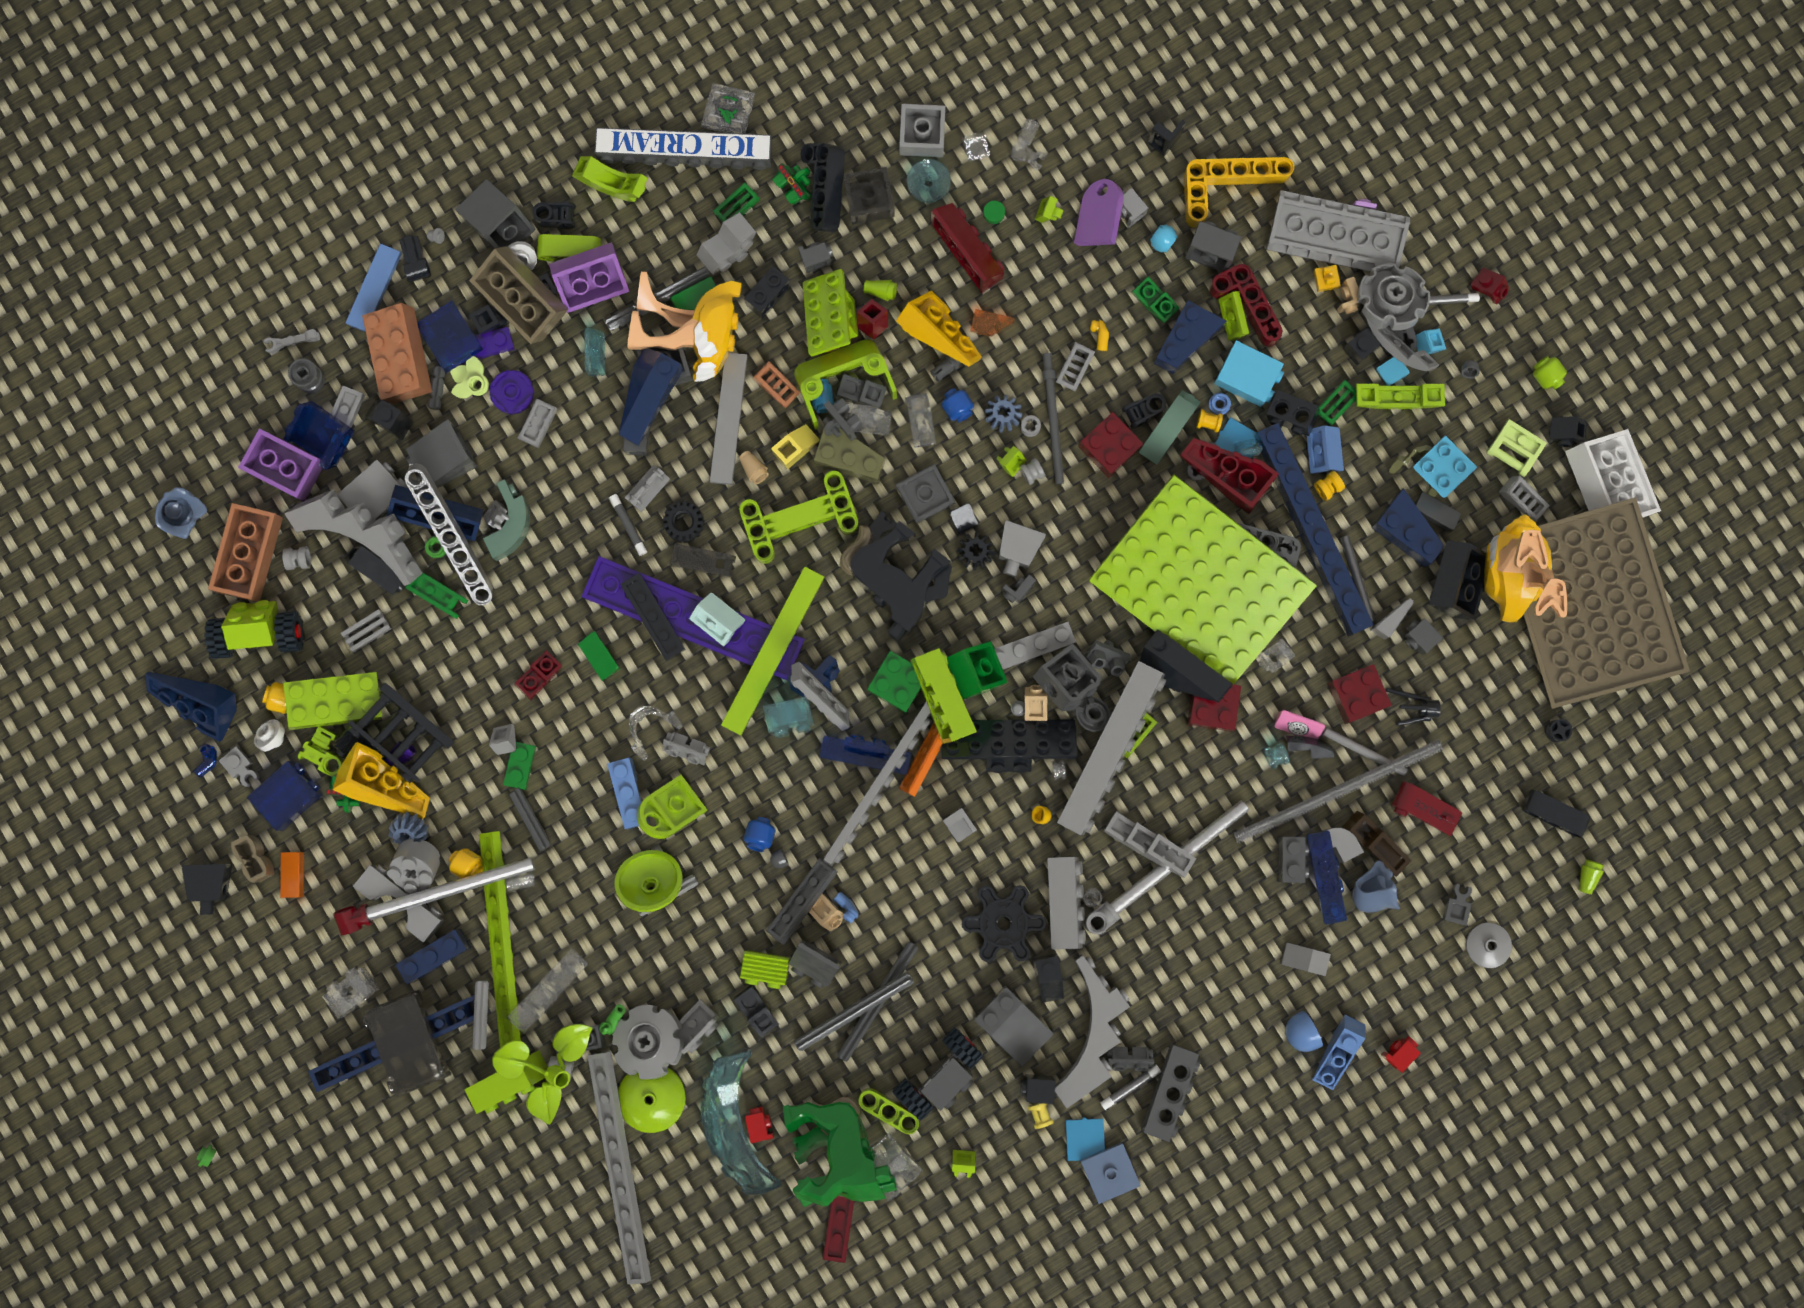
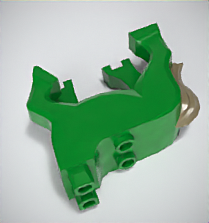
[783,1097,897,1207]

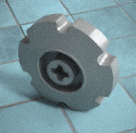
[1357,263,1430,330]
[612,1005,684,1079]

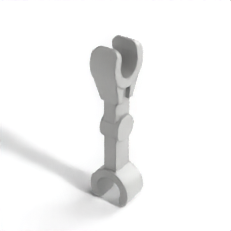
[263,329,320,354]

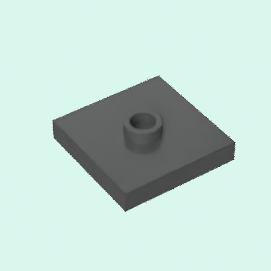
[896,464,956,524]

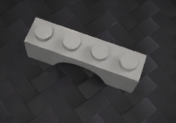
[353,864,445,942]

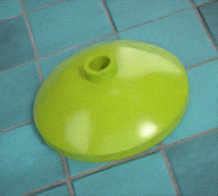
[615,850,683,912]
[618,1068,686,1133]

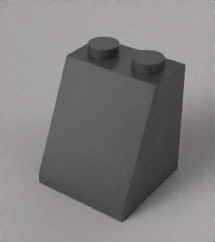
[455,179,536,249]
[406,420,478,488]

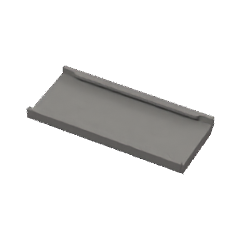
[1266,190,1410,272]

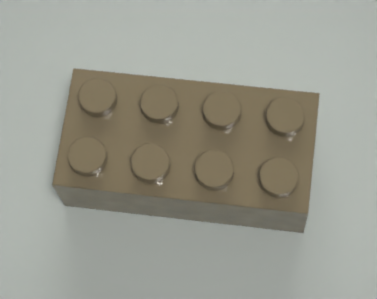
[469,246,569,344]

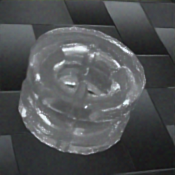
[1052,760,1066,781]

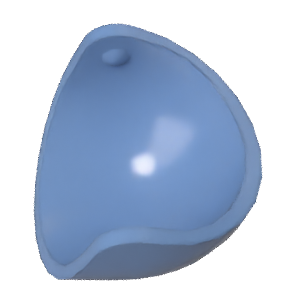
[1285,1011,1323,1052]

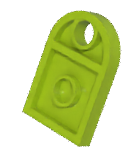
[637,775,707,839]

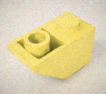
[771,424,820,470]

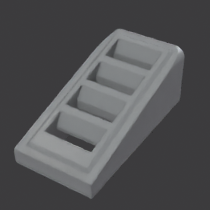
[1056,342,1095,392]
[1499,476,1550,522]
[1371,598,1414,640]

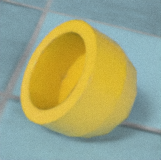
[1032,806,1052,824]

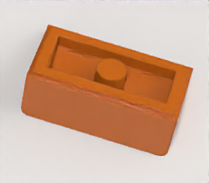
[280,852,304,898]

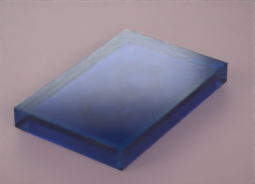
[417,301,484,373]

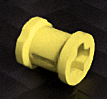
[1028,1103,1054,1129]

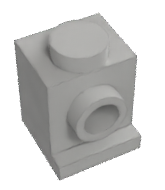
[1121,188,1148,228]

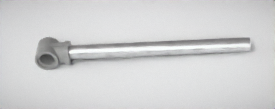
[1084,800,1249,934]

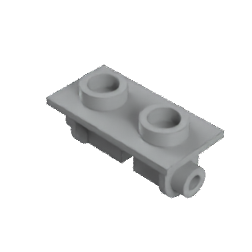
[625,465,670,512]
[663,732,711,765]

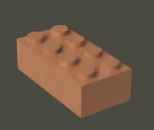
[362,303,432,404]
[208,503,283,602]

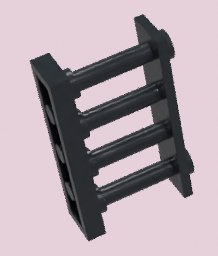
[346,682,454,783]

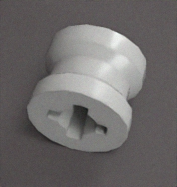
[1019,458,1045,486]

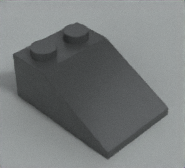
[789,939,842,988]
[974,986,1054,1066]

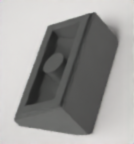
[1415,491,1461,533]

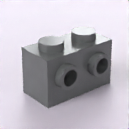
[1278,837,1309,883]

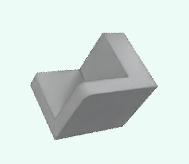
[943,808,977,842]

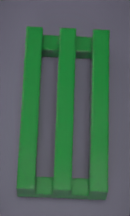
[713,182,760,222]
[1319,380,1356,426]

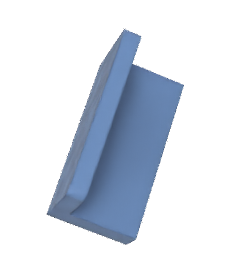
[1306,425,1344,474]

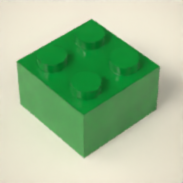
[947,641,1008,700]
[867,651,921,714]

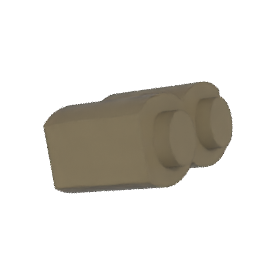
[231,835,275,883]

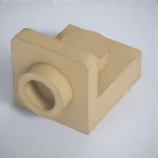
[1337,277,1361,314]
[1025,685,1047,721]
[809,893,844,931]

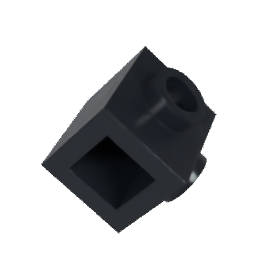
[1549,416,1587,447]

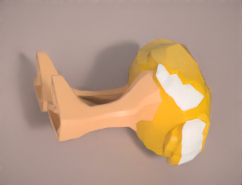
[627,271,742,382]
[1484,514,1567,622]

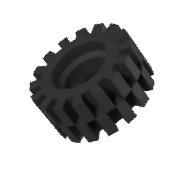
[663,501,704,543]

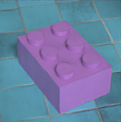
[549,242,630,313]
[238,428,326,501]

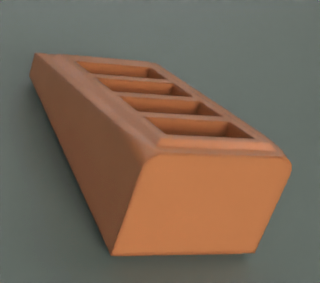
[752,362,801,408]

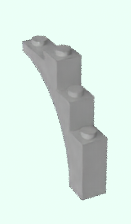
[285,490,422,586]
[1055,955,1130,1108]

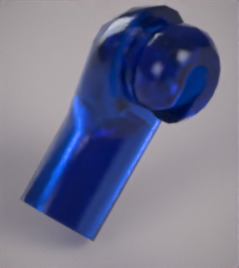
[193,744,217,778]

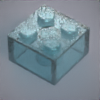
[763,697,815,738]

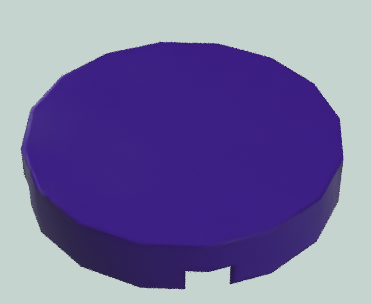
[490,370,534,414]

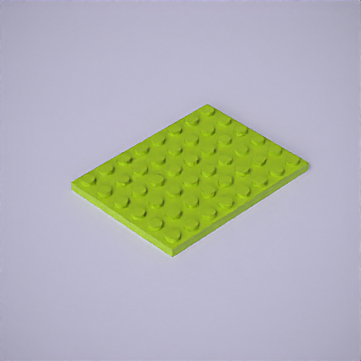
[1089,474,1317,684]

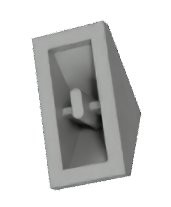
[1281,942,1331,976]

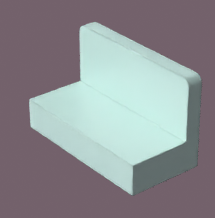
[689,593,745,646]

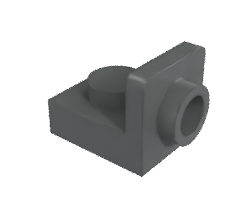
[1002,575,1036,604]

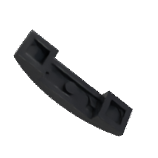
[469,273,558,335]

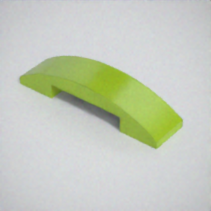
[1356,384,1445,409]

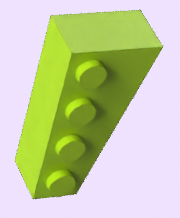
[911,648,977,744]

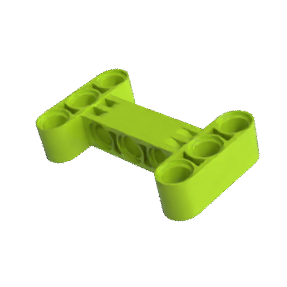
[739,471,859,564]

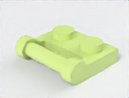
[1486,419,1547,477]

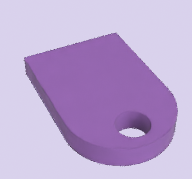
[1074,179,1124,246]

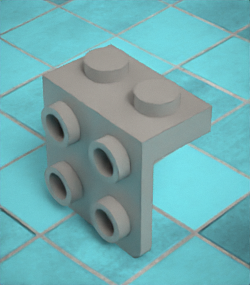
[678,999,720,1054]

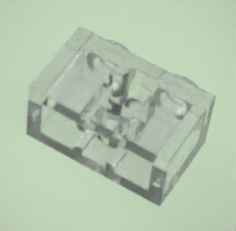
[322,967,380,1018]

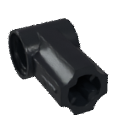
[399,235,431,282]

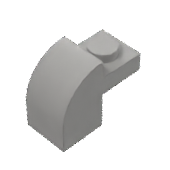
[1309,828,1364,863]

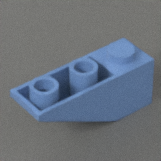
[1312,1015,1366,1090]

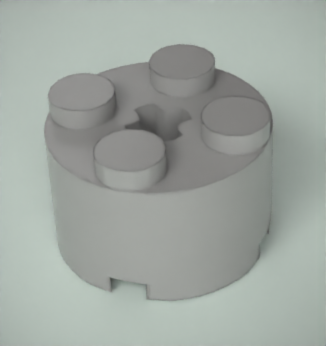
[387,839,441,894]

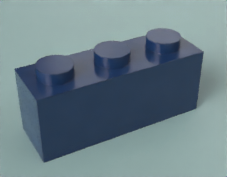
[396,929,472,984]

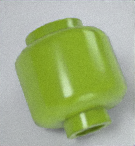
[1533,356,1567,390]

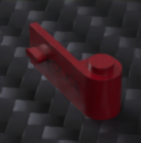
[1391,781,1463,836]

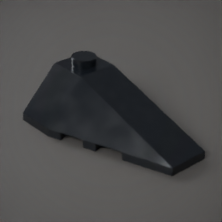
[1140,630,1233,703]

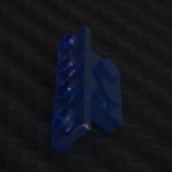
[820,734,911,775]
[1307,831,1347,924]

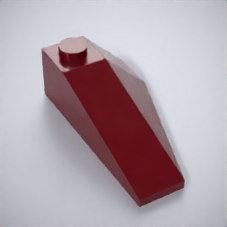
[1180,438,1279,514]

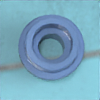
[1208,393,1231,415]

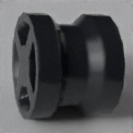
[1545,719,1573,742]

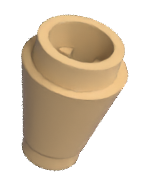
[739,451,769,484]

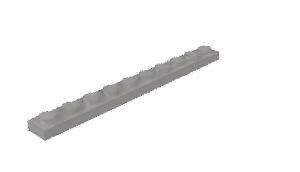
[823,702,931,866]
[588,1051,651,1284]

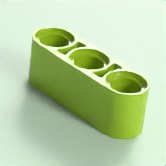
[537,234,601,262]
[859,1088,919,1134]

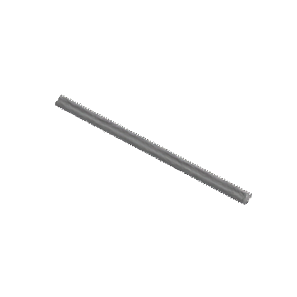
[1234,739,1443,843]

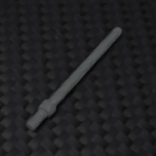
[1042,353,1064,485]

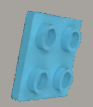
[1413,436,1477,498]

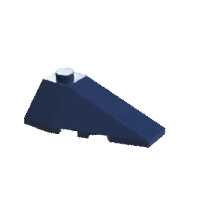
[619,348,683,446]
[145,672,237,742]

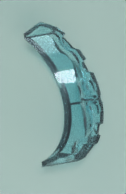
[700,1050,782,1195]

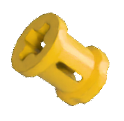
[1196,409,1223,433]

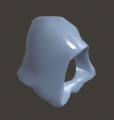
[154,487,207,539]
[1351,860,1400,913]

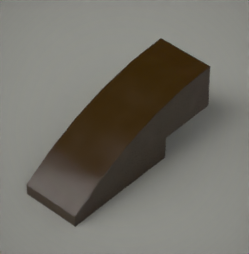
[1342,811,1412,877]

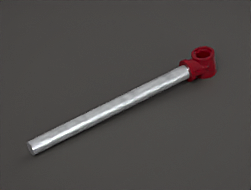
[333,857,535,935]

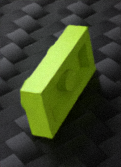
[1218,291,1249,341]

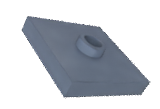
[1080,1142,1141,1204]

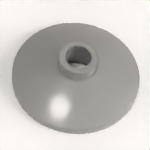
[1466,923,1512,968]

